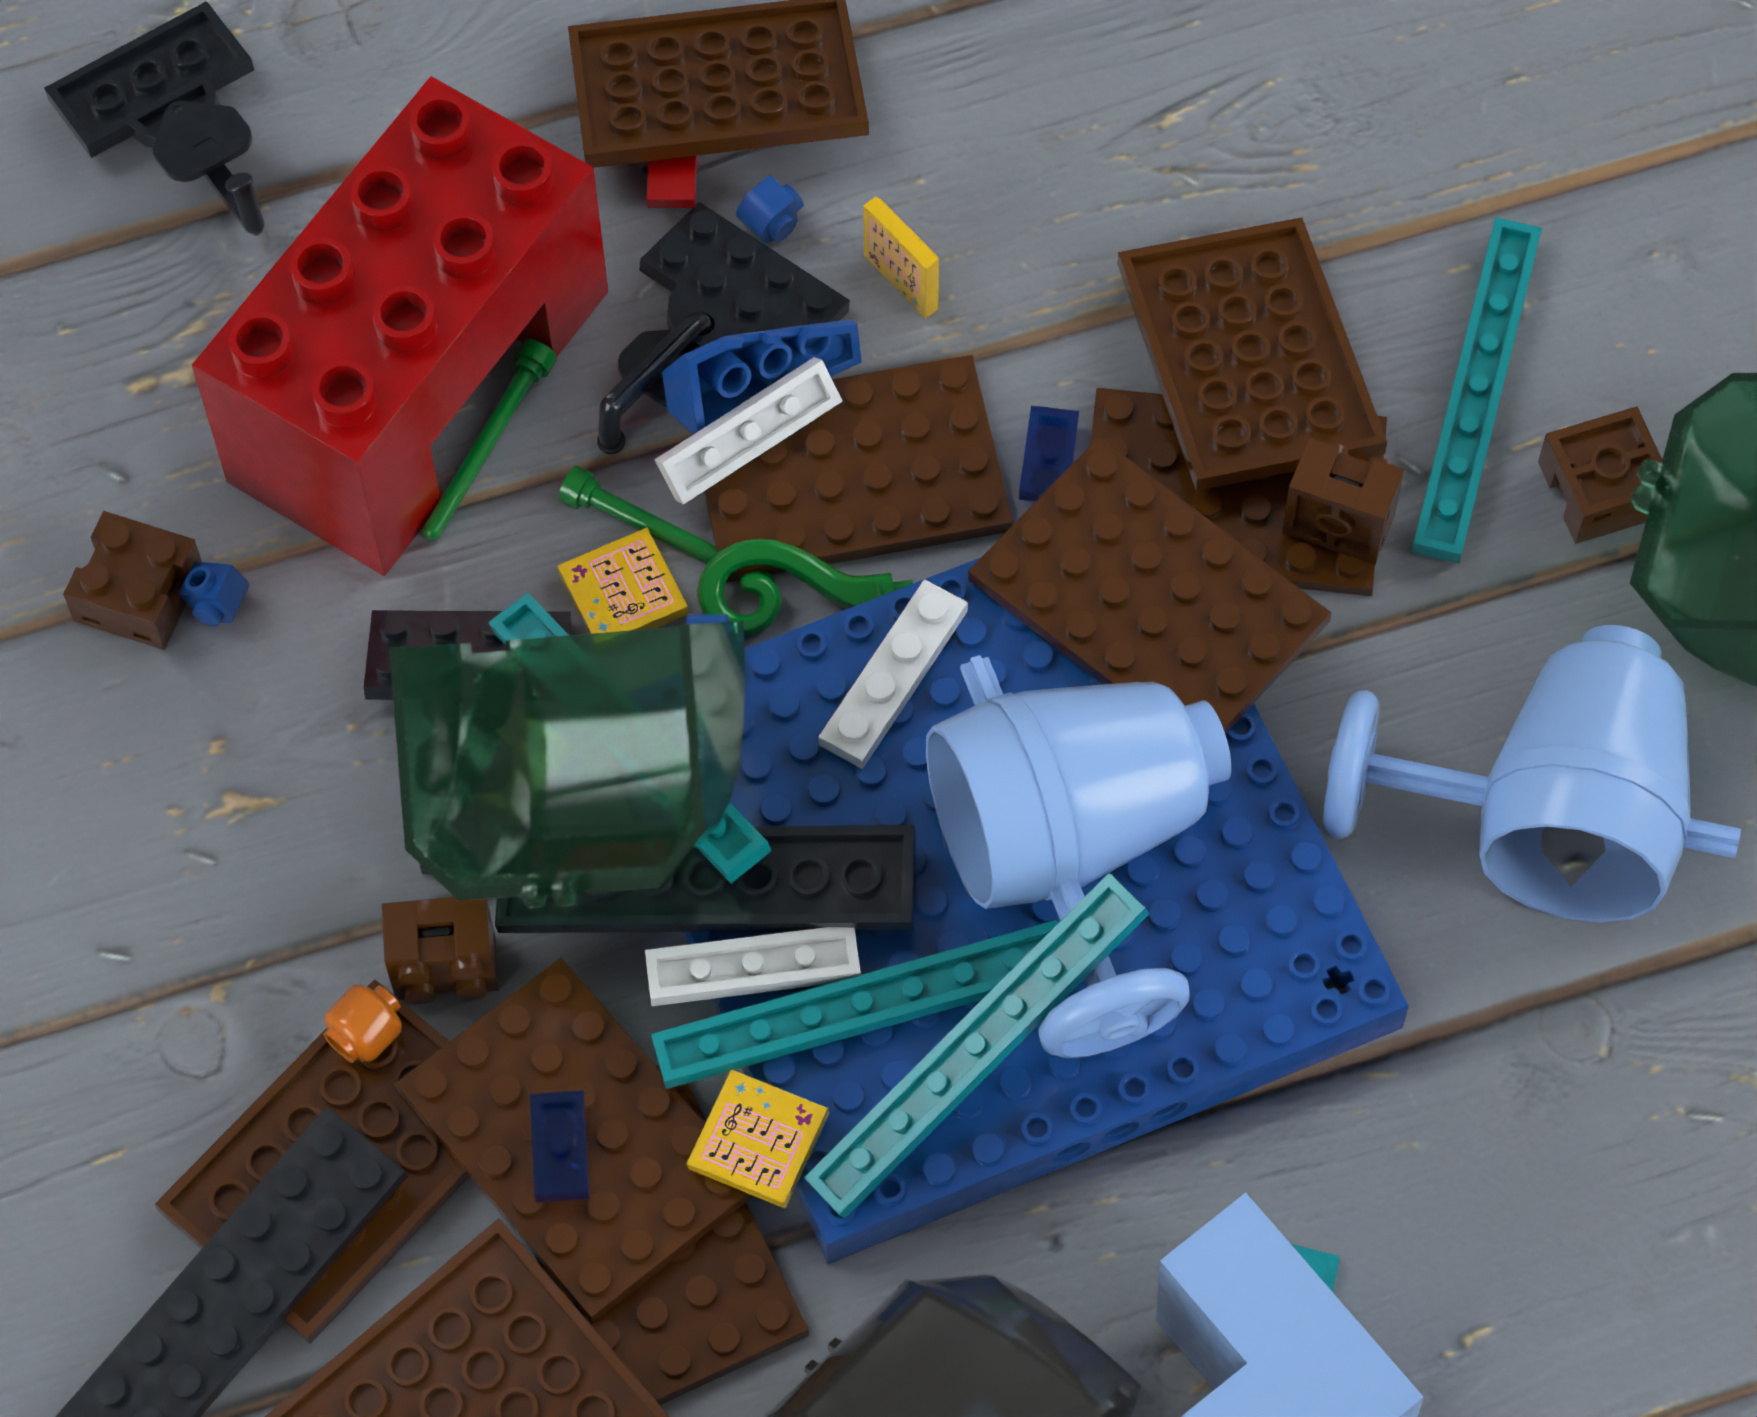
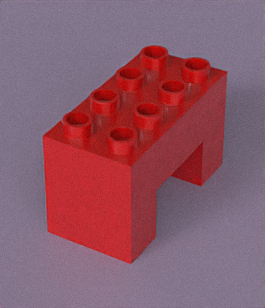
[192,76,609,576]

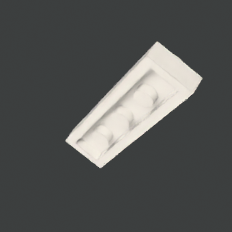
[655,357,842,504]
[818,579,968,769]
[645,927,861,1006]

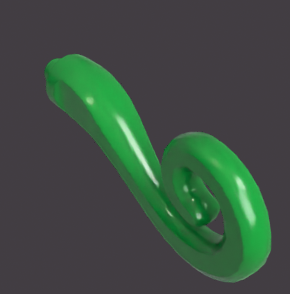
[697,538,913,636]

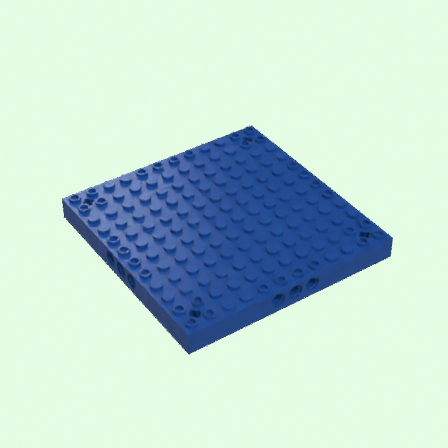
[603,558,1409,1264]

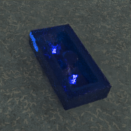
[1019,405,1080,502]
[530,1090,590,1203]

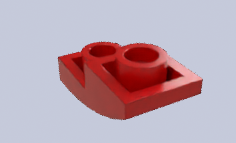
[647,155,699,208]

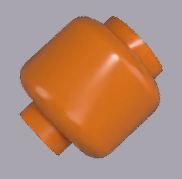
[323,985,402,1063]

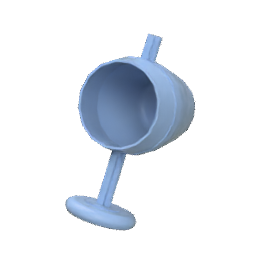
[1323,625,1741,923]
[926,655,1231,1058]

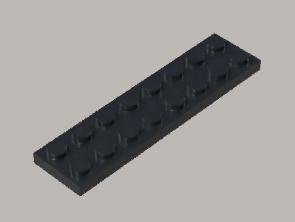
[495,825,916,933]
[55,1106,409,1417]

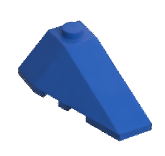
[662,319,862,434]

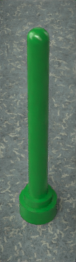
[423,339,557,540]
[558,465,775,582]

